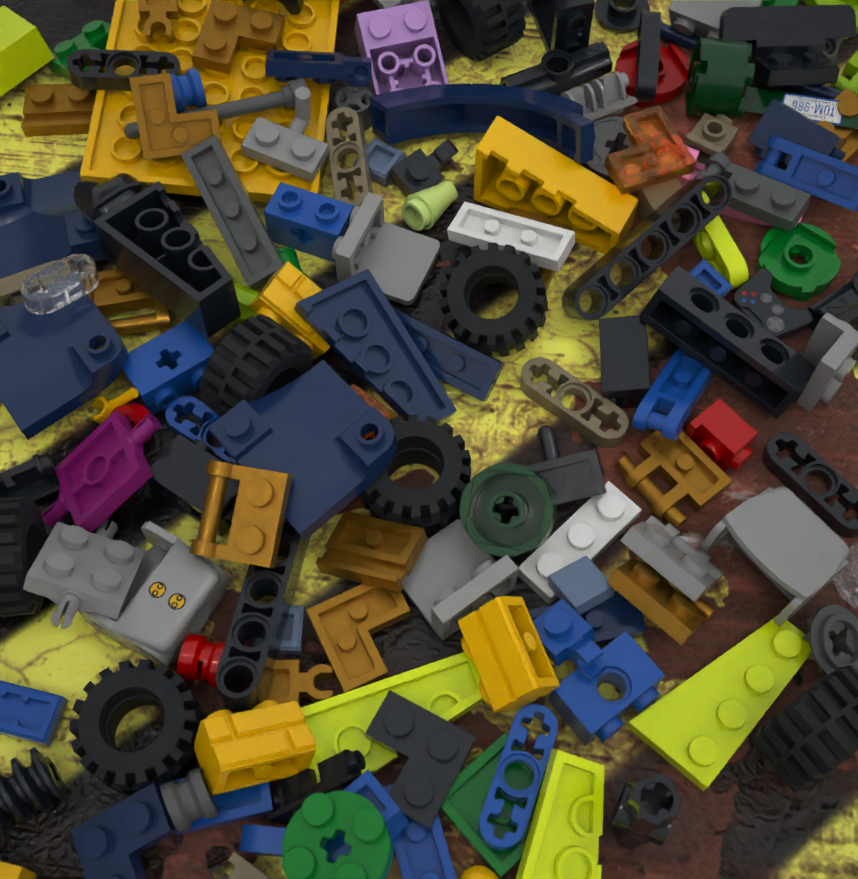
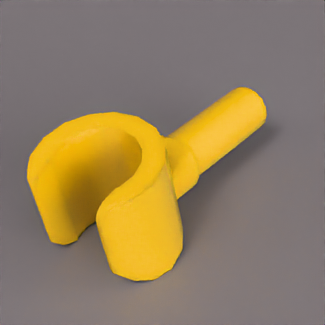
[93,387,139,425]

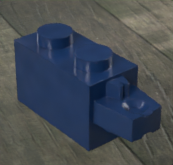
[748,99,846,165]

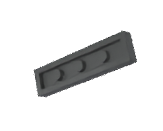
[181,134,284,290]

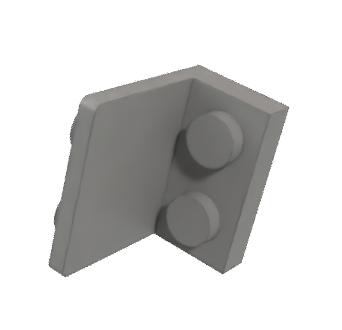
[402,519,519,641]

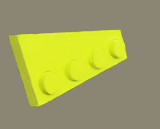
[626,615,811,792]
[301,652,484,783]
[515,749,605,879]

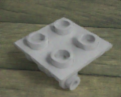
[561,71,638,121]

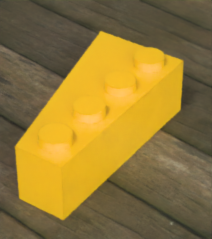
[473,115,638,254]

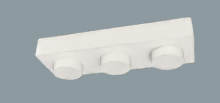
[447,202,575,272]
[518,481,642,605]

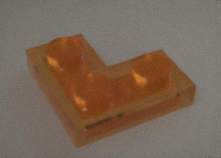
[604,105,696,195]

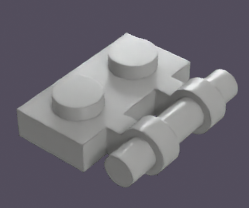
[620,515,724,602]

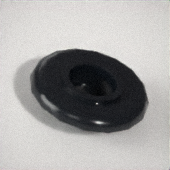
[594,0,650,32]

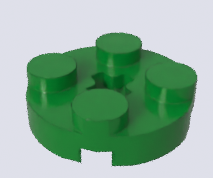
[755,223,841,301]
[282,791,394,879]

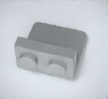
[668,0,764,41]
[332,192,440,305]

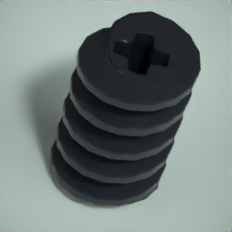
[0,747,69,833]

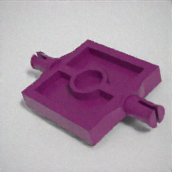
[41,411,162,533]

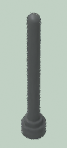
[124,78,306,139]

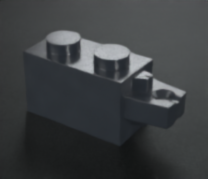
[148,434,240,537]

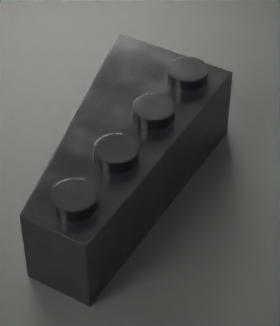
[93,181,241,338]

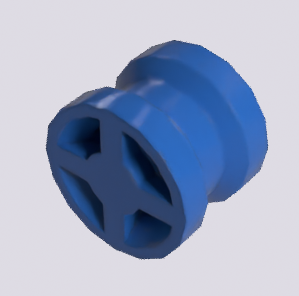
[170,67,207,113]

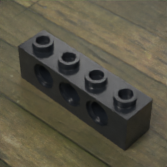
[638,266,817,419]

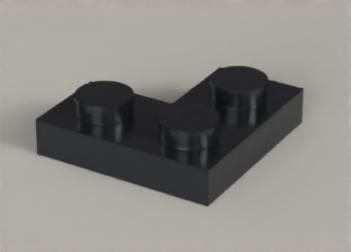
[365,690,477,831]

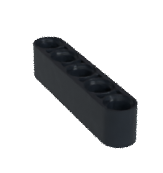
[561,174,732,321]
[215,522,311,714]

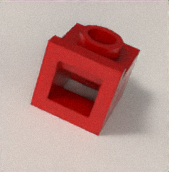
[685,398,758,473]

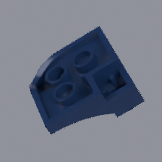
[0,170,105,279]
[0,280,128,439]
[208,360,397,541]

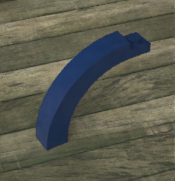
[369,84,595,164]

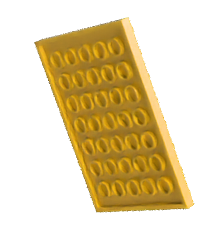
[80,0,340,203]

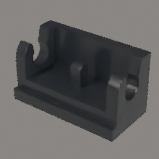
[599,315,651,409]

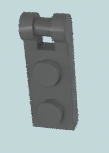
[694,152,811,232]

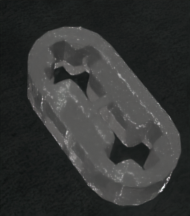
[20,254,99,315]

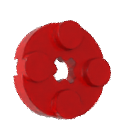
[615,40,689,108]

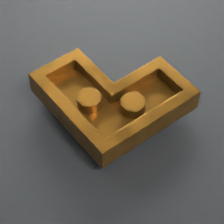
[192,0,285,74]
[129,73,222,160]
[306,583,411,693]

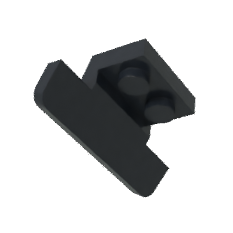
[719,5,857,86]

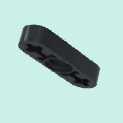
[634,11,661,103]
[66,49,182,91]
[762,432,858,538]

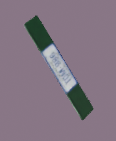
[744,87,858,129]

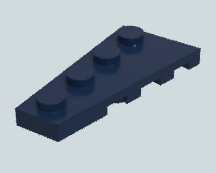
[294,269,457,424]

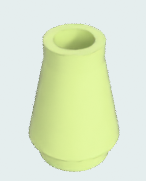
[401,180,458,231]

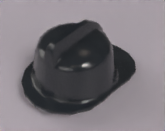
[73,173,151,223]

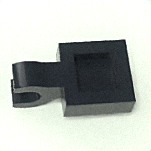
[388,140,459,197]

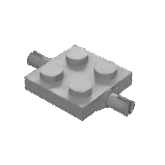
[23,519,146,629]

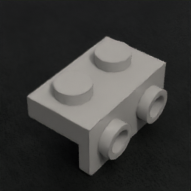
[796,313,858,413]

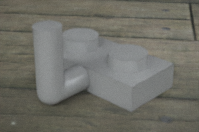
[241,87,329,183]

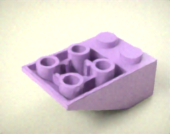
[354,0,449,96]

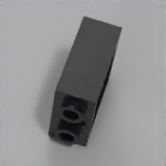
[527,0,595,53]

